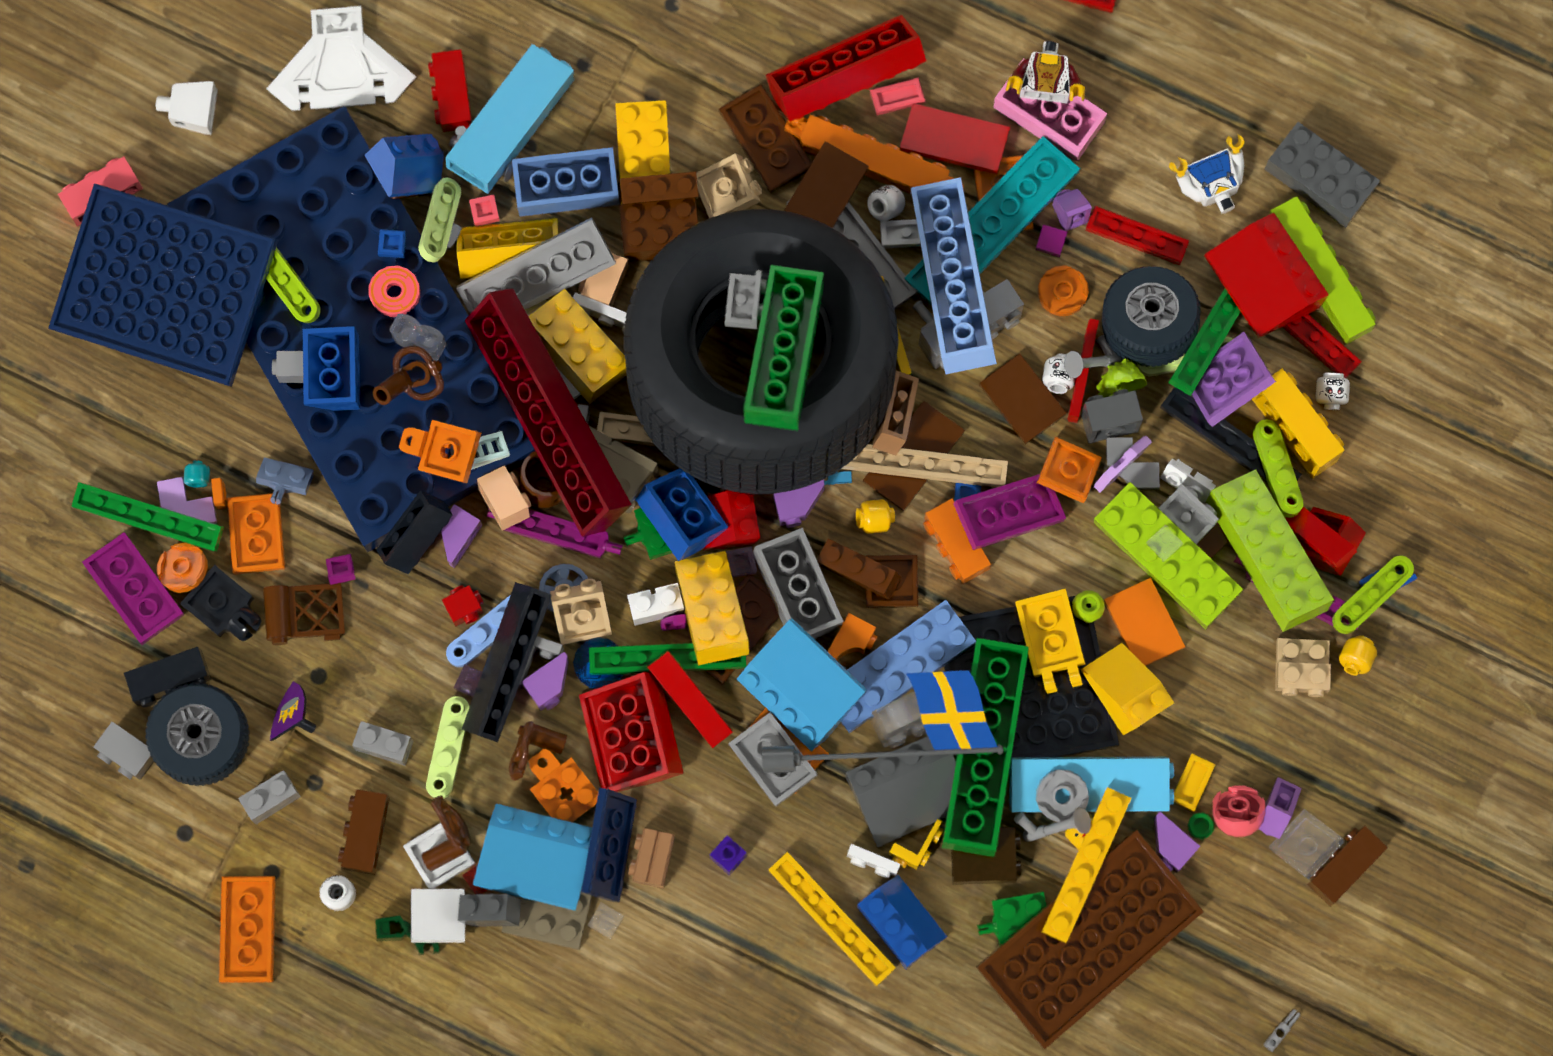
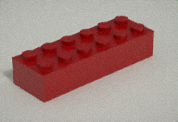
[766,15,927,122]

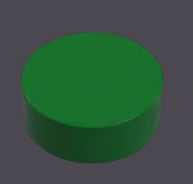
[1187,812,1214,840]

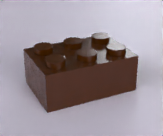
[619,198,698,262]

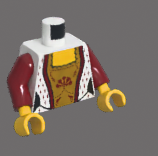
[1006,41,1085,103]

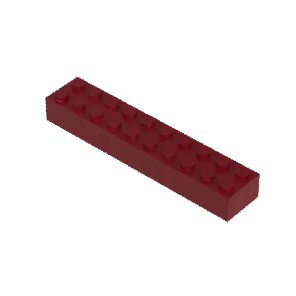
[465,288,632,537]

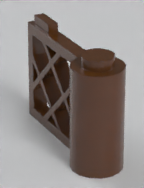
[263,583,345,645]

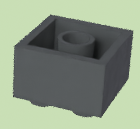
[1081,389,1143,444]

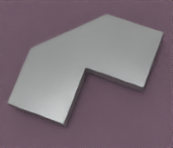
[1106,438,1160,490]

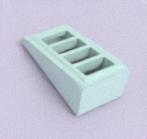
[450,431,510,470]

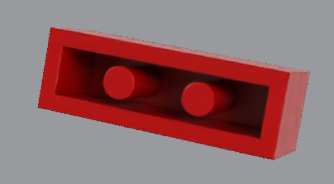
[428,49,472,132]

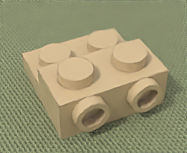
[696,153,762,219]
[550,579,612,645]
[1275,638,1331,697]

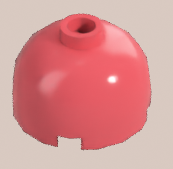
[1213,786,1265,837]

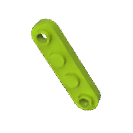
[266,247,320,323]
[1253,419,1303,518]
[1332,556,1414,634]

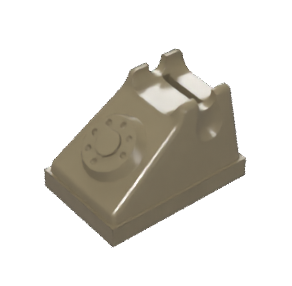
[589,427,659,513]

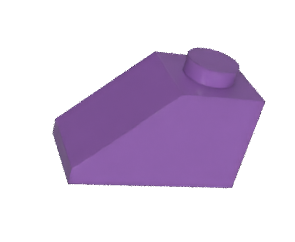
[1052,189,1092,231]
[773,480,825,528]
[441,504,482,568]
[521,652,569,711]
[1259,777,1302,839]
[1154,812,1200,873]

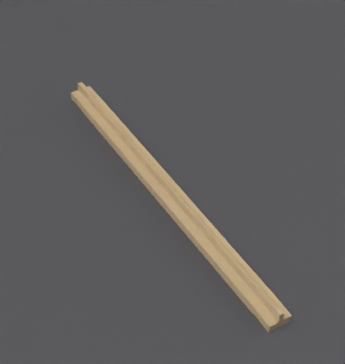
[597,412,1008,487]

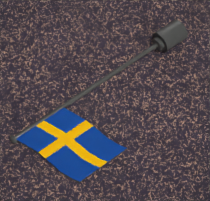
[762,670,1003,773]

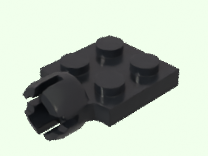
[180,565,262,641]

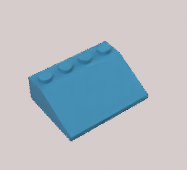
[737,618,867,751]
[473,804,592,911]

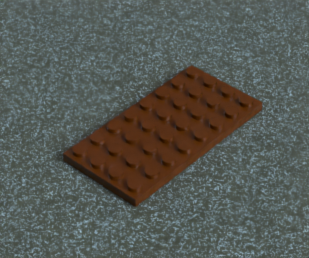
[976,830,1204,1049]

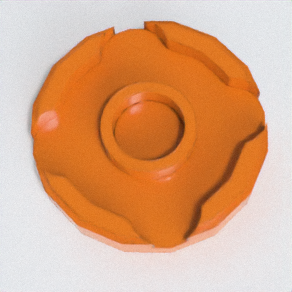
[1038,265,1089,316]
[157,542,208,593]

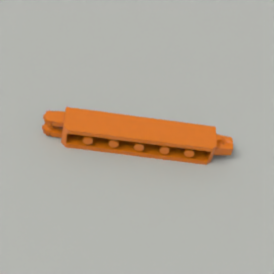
[785,115,964,195]

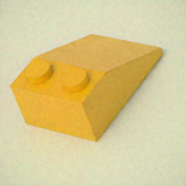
[1081,643,1174,735]

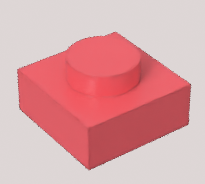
[469,195,500,226]

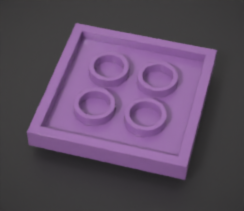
[1192,332,1276,427]

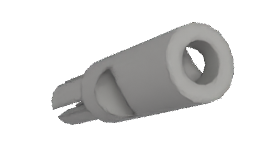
[1263,1009,1300,1052]

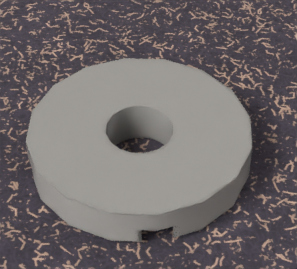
[1036,769,1089,822]

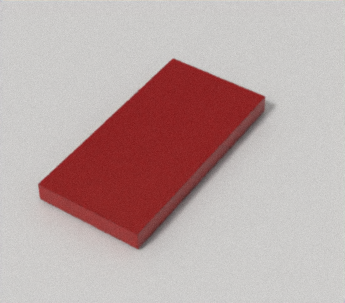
[900,104,1010,175]

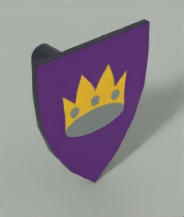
[270,681,316,741]

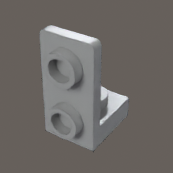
[518,636,564,689]

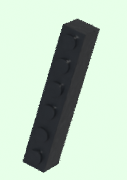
[462,582,552,743]

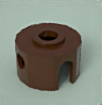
[518,451,562,508]

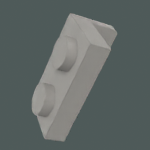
[725,270,767,329]
[1158,484,1219,544]

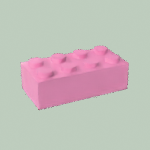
[993,58,1107,163]

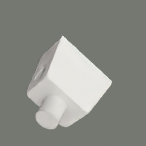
[156,81,217,135]

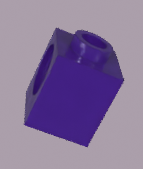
[710,835,747,876]

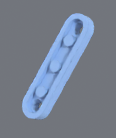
[446,596,510,667]

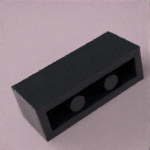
[376,490,453,574]
[124,646,212,707]

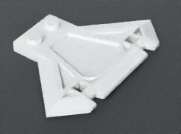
[266,6,416,111]

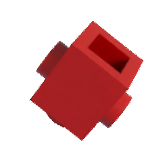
[442,585,484,627]

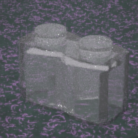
[389,314,447,361]

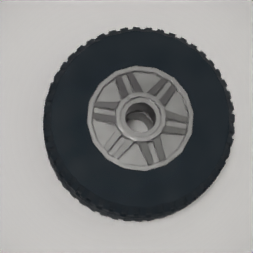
[1102,266,1201,367]
[146,683,250,786]

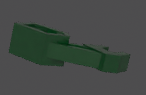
[375,915,440,955]

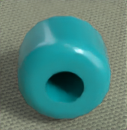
[183,460,210,488]

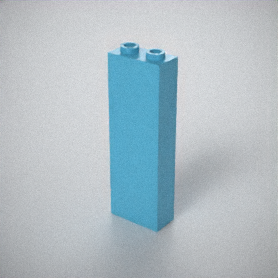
[446,44,574,194]
[1009,757,1174,812]

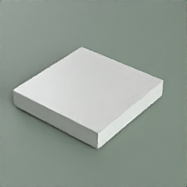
[403,823,475,889]
[411,889,465,943]

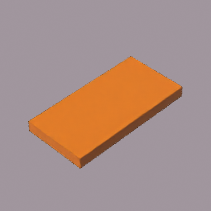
[219,876,276,983]

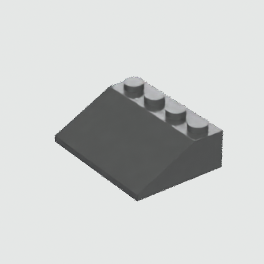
[845,736,956,848]

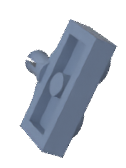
[256,457,314,505]

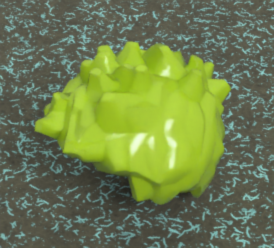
[1096,359,1147,398]

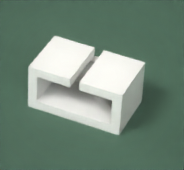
[627,583,685,626]

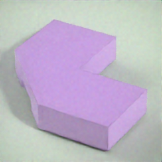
[1094,436,1152,493]
[157,477,217,524]

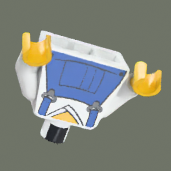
[1169,134,1244,214]

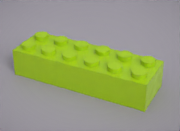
[1206,470,1334,632]
[1094,482,1243,630]

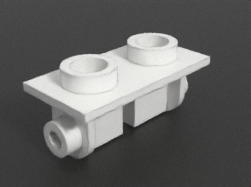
[1160,458,1216,504]

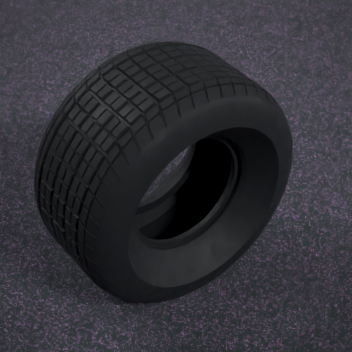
[624,209,898,494]

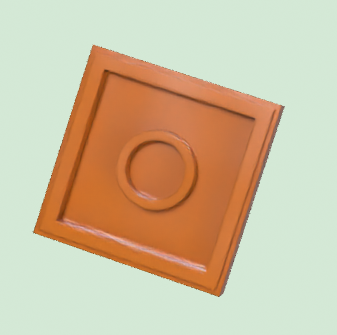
[1037,437,1102,503]

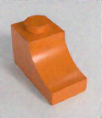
[828,613,878,661]

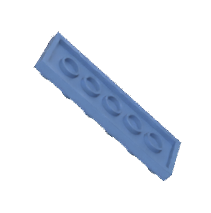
[841,600,976,733]

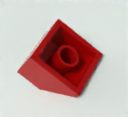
[702,490,760,551]
[1296,507,1366,576]

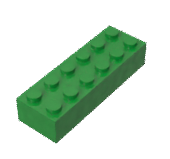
[744,265,824,431]

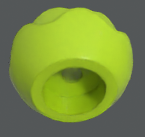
[1072,590,1105,623]

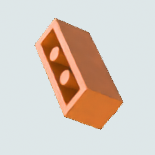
[923,499,991,584]

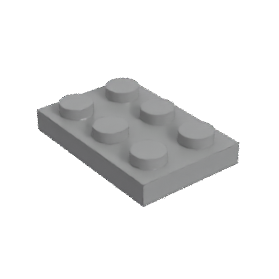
[728,712,818,807]

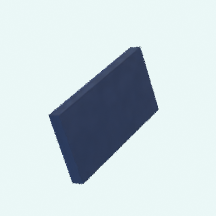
[581,788,637,902]

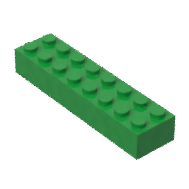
[942,638,1029,857]

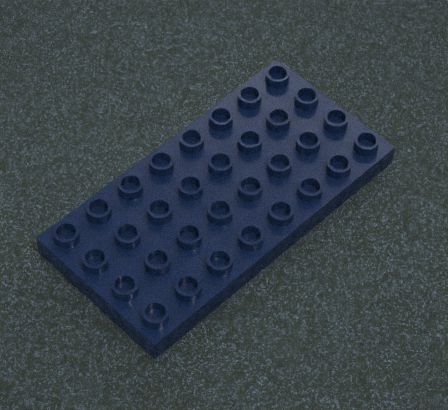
[167,106,535,553]

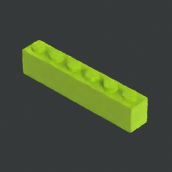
[1269,196,1376,345]

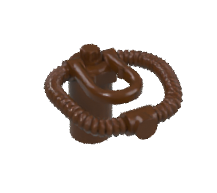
[373,346,444,405]
[509,721,567,781]
[421,795,470,872]

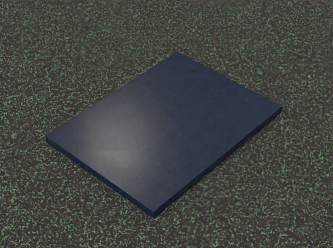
[48,183,278,387]

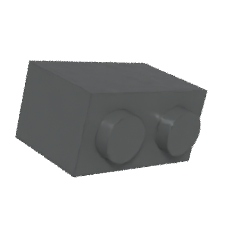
[458,894,521,927]

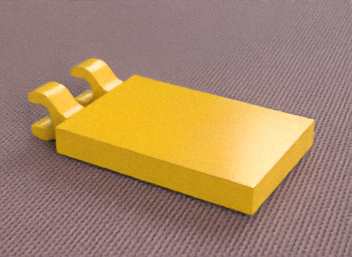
[1015,588,1085,694]

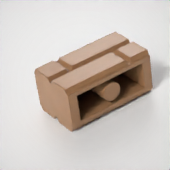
[628,828,675,889]

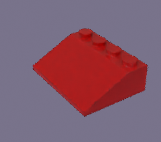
[1204,213,1329,338]
[579,672,684,792]

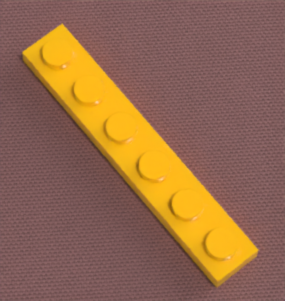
[1042,787,1131,943]
[768,852,896,987]

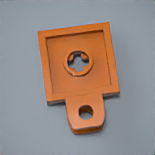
[399,420,482,483]
[528,749,598,823]

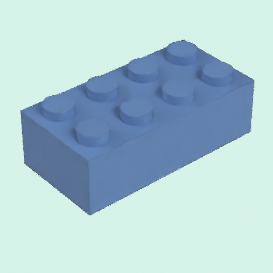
[512,147,620,217]

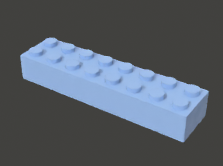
[911,177,997,374]

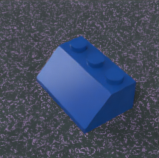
[364,134,444,197]
[303,326,360,411]
[636,468,728,561]
[857,875,947,969]

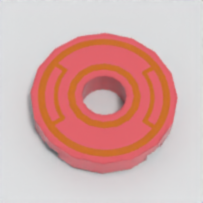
[369,266,420,317]

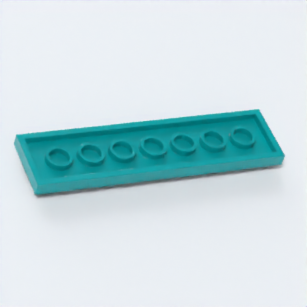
[904,136,1080,305]

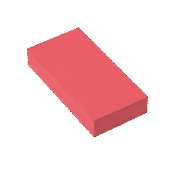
[870,78,925,116]

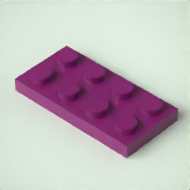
[953,474,1066,550]
[82,532,184,645]

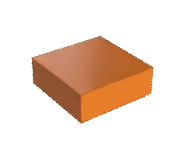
[211,478,228,509]

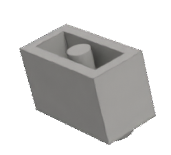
[352,721,414,766]
[94,722,154,780]
[238,770,301,824]

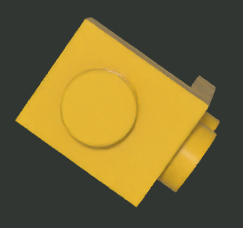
[889,819,944,870]

